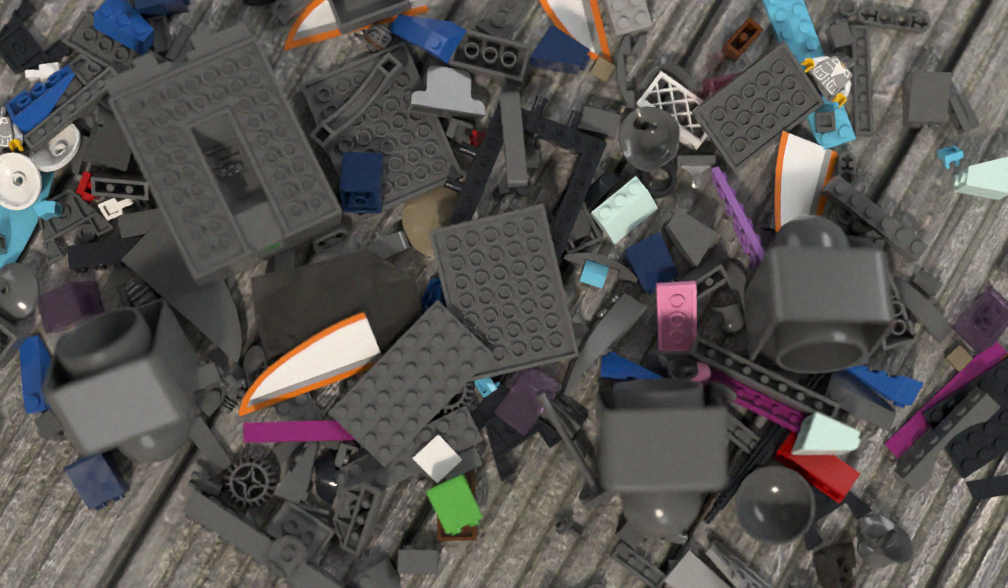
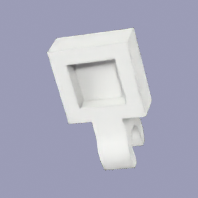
[25,62,60,83]
[98,197,135,221]

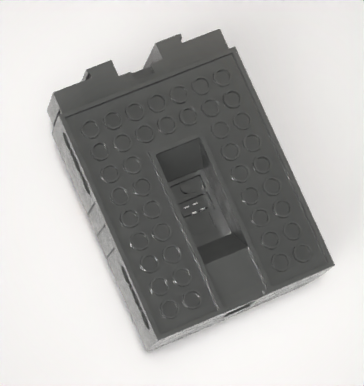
[103,22,342,289]

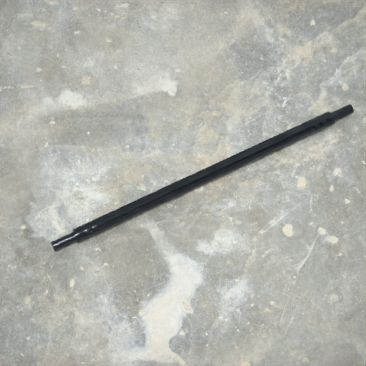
[702,372,829,525]

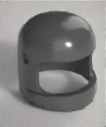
[711,302,745,333]

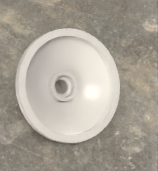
[29,123,81,172]
[0,152,42,210]

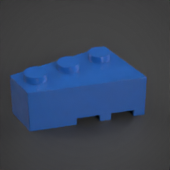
[94,0,154,55]

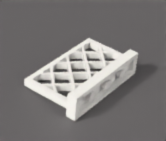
[635,71,707,153]

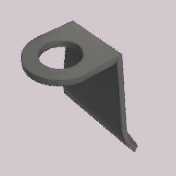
[707,381,737,402]

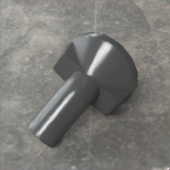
[555,516,582,540]

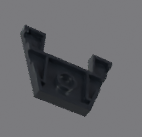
[0,0,72,75]
[484,401,563,482]
[803,481,872,551]

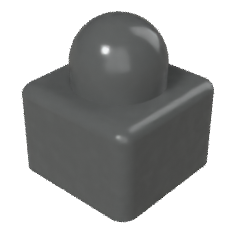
[744,215,895,373]
[41,299,198,463]
[595,379,727,538]

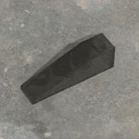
[813,542,856,588]

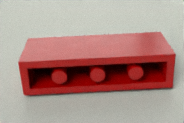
[774,431,861,504]

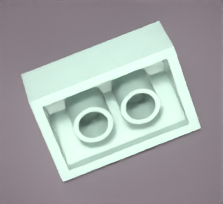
[591,176,658,245]

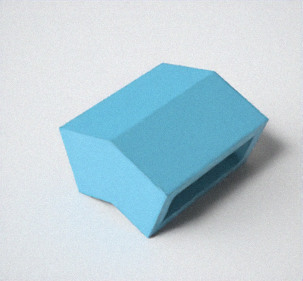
[33,201,63,221]
[580,260,609,288]

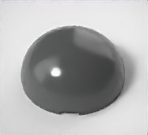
[735,466,815,546]

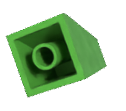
[426,474,483,535]

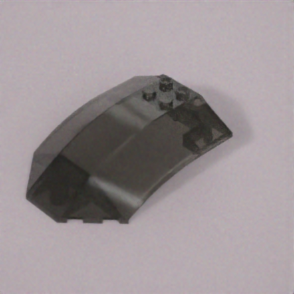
[251,248,424,366]

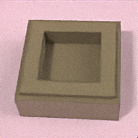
[590,56,616,83]
[944,345,973,372]

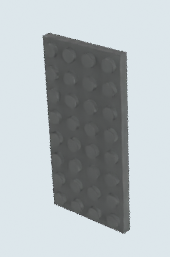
[328,300,494,467]

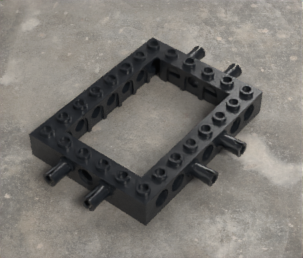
[444,96,607,264]

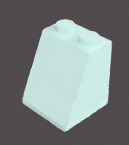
[952,157,1008,200]
[791,412,860,455]

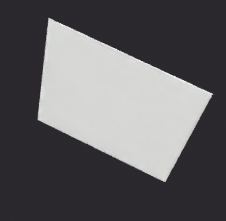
[413,435,462,483]

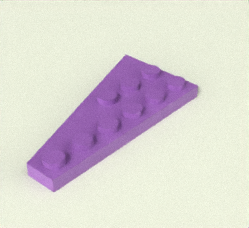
[711,166,767,271]

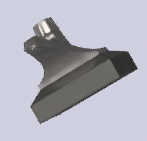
[675,152,716,188]

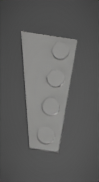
[706,539,772,588]

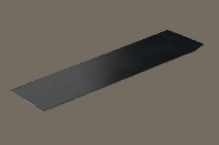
[470,384,517,431]
[965,475,1008,500]

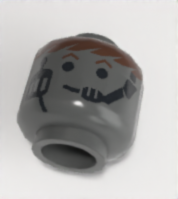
[364,23,392,52]

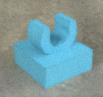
[937,145,964,169]
[474,376,500,398]

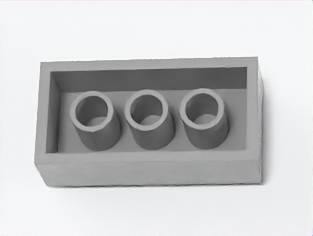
[602,0,653,42]

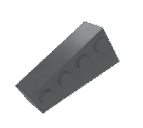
[878,271,920,350]

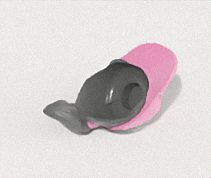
[657,355,711,382]

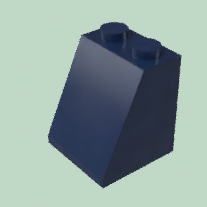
[134,0,191,21]
[530,25,591,75]
[339,152,384,213]
[622,232,679,295]
[63,451,129,511]

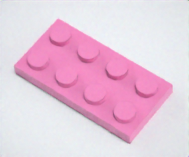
[656,281,697,351]

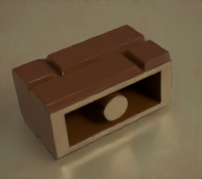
[721,18,763,62]

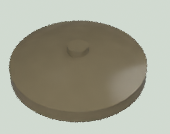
[402,186,478,258]

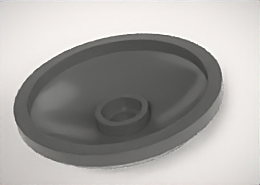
[0,263,40,320]

